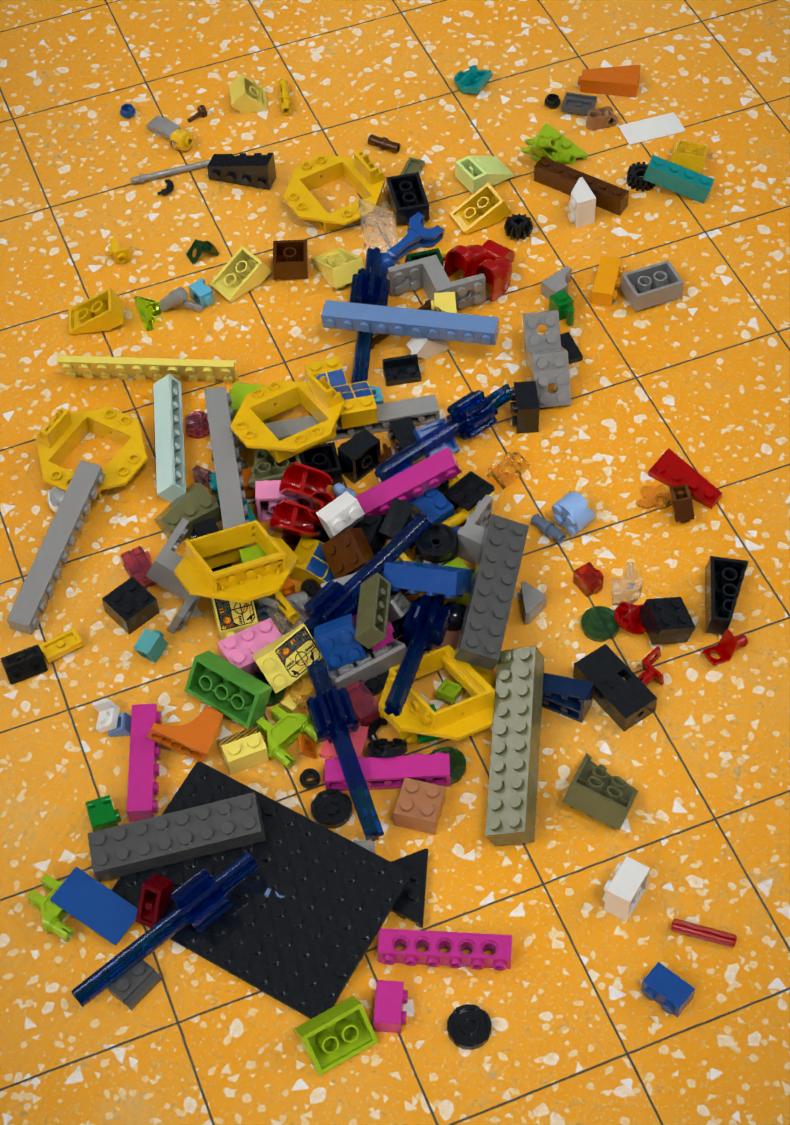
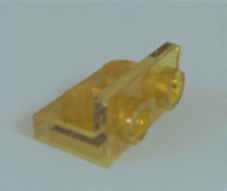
[486,450,531,490]

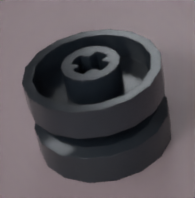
[415,523,457,565]

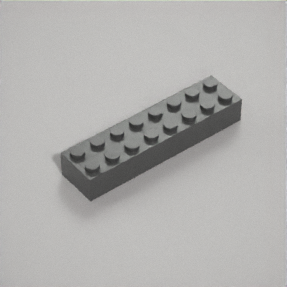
[454,514,529,671]
[88,792,266,881]

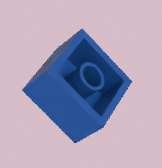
[314,614,367,671]

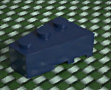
[542,673,594,723]

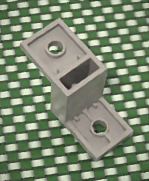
[388,255,486,310]
[522,310,572,408]
[457,494,493,565]
[146,518,202,634]

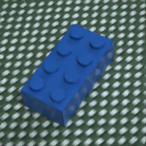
[384,560,473,599]

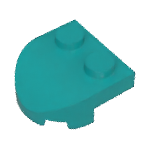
[454,65,493,94]

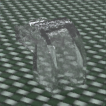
[611,562,643,606]

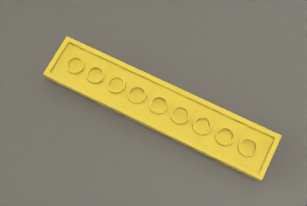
[57,355,239,383]

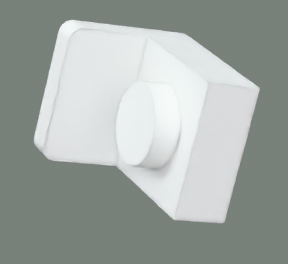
[92,698,120,733]

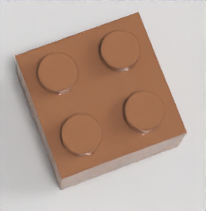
[394,778,446,835]

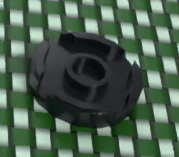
[367,738,407,758]
[311,789,352,829]
[447,1004,492,1050]

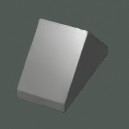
[520,582,547,625]

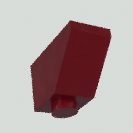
[136,874,174,929]

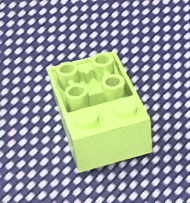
[455,156,514,194]

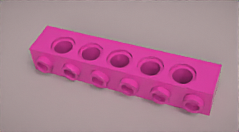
[378,928,512,971]

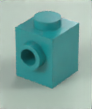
[133,628,169,663]

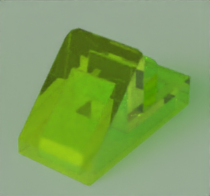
[134,296,161,332]

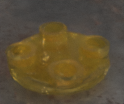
[289,673,330,710]

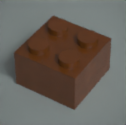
[273,240,308,279]
[320,528,377,579]

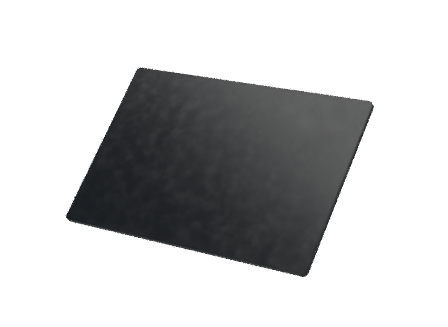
[111,762,411,1019]

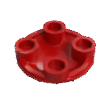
[614,601,646,634]

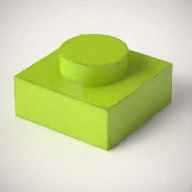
[436,679,463,704]

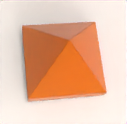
[297,734,316,759]

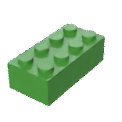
[184,650,273,729]

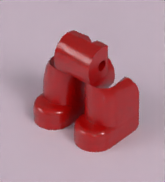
[444,240,515,302]
[269,462,337,538]

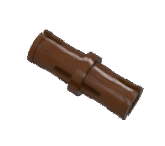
[368,134,401,153]

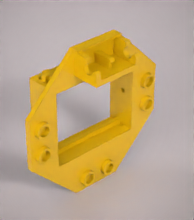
[283,150,385,233]
[230,372,345,463]
[36,406,147,501]
[174,520,299,603]
[378,645,496,744]

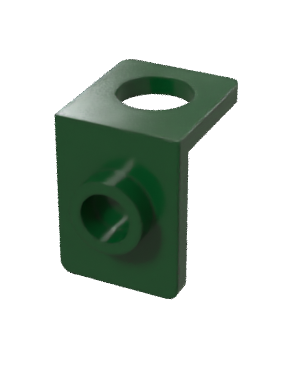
[187,239,219,264]

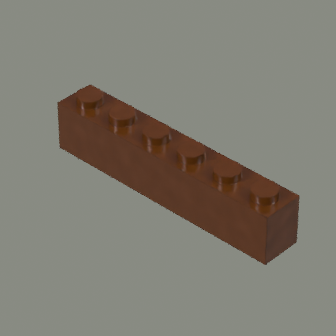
[534,157,629,216]

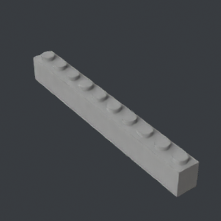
[204,386,249,530]
[264,395,440,442]
[7,460,105,635]

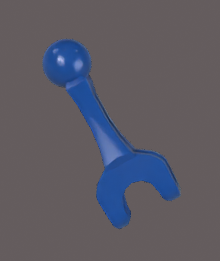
[373,212,445,274]

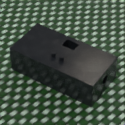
[573,644,657,731]

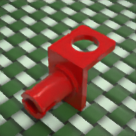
[702,629,748,666]
[638,646,664,686]

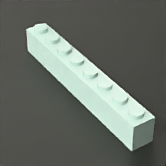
[153,374,186,503]

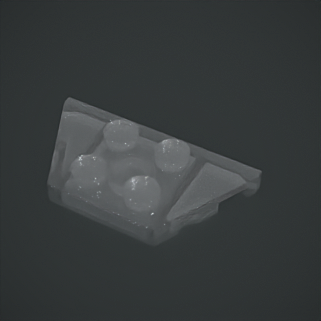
[358,199,398,262]

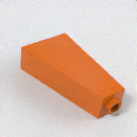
[578,65,641,98]

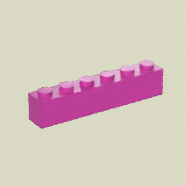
[354,447,462,516]
[127,704,162,822]
[325,752,451,791]

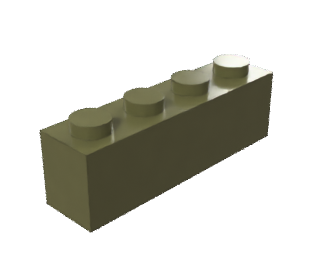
[355,572,391,649]

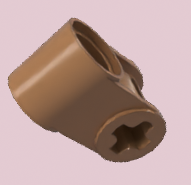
[586,106,618,131]

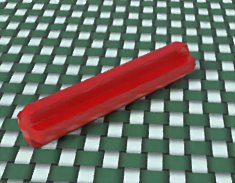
[671,919,737,948]

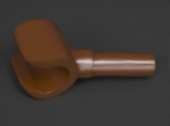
[187,105,207,123]

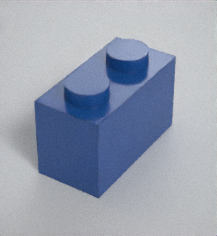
[641,962,695,1018]

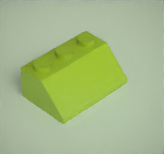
[294,996,379,1076]

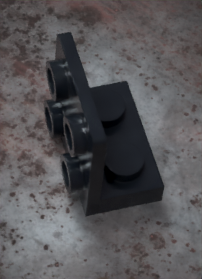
[443,471,495,511]

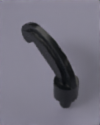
[157,179,174,196]
[368,718,388,741]

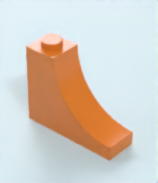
[146,706,224,762]

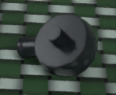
[301,579,320,602]

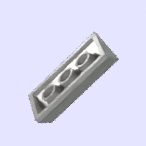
[321,639,406,697]

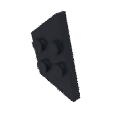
[391,849,428,928]

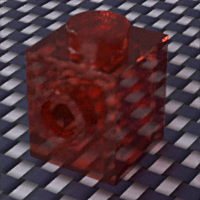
[573,562,604,597]

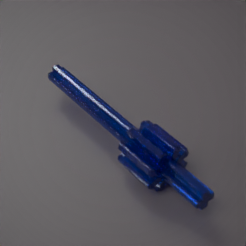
[349,247,390,383]
[374,384,514,481]
[304,513,432,638]
[384,594,451,716]
[306,660,384,841]
[71,852,260,1007]

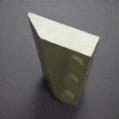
[248,435,301,489]
[154,482,222,541]
[562,753,638,831]

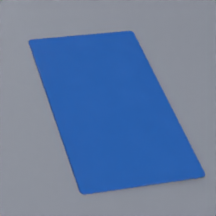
[50,867,138,945]

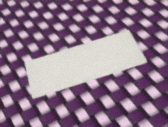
[618,112,686,145]

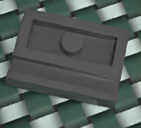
[561,92,597,116]
[108,956,163,1011]

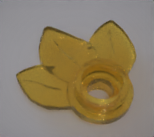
[636,484,671,510]

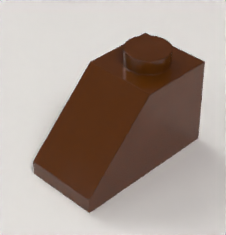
[669,484,695,523]

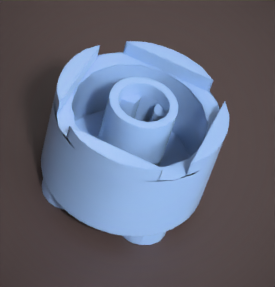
[552,491,595,537]

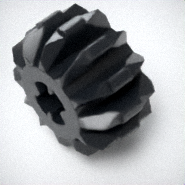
[504,213,533,241]

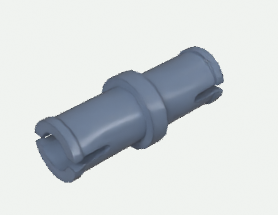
[530,514,566,544]

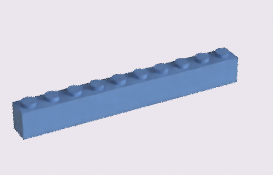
[321,300,499,345]

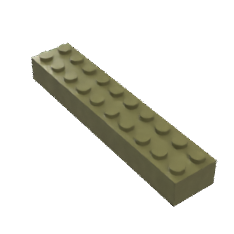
[485,646,545,846]

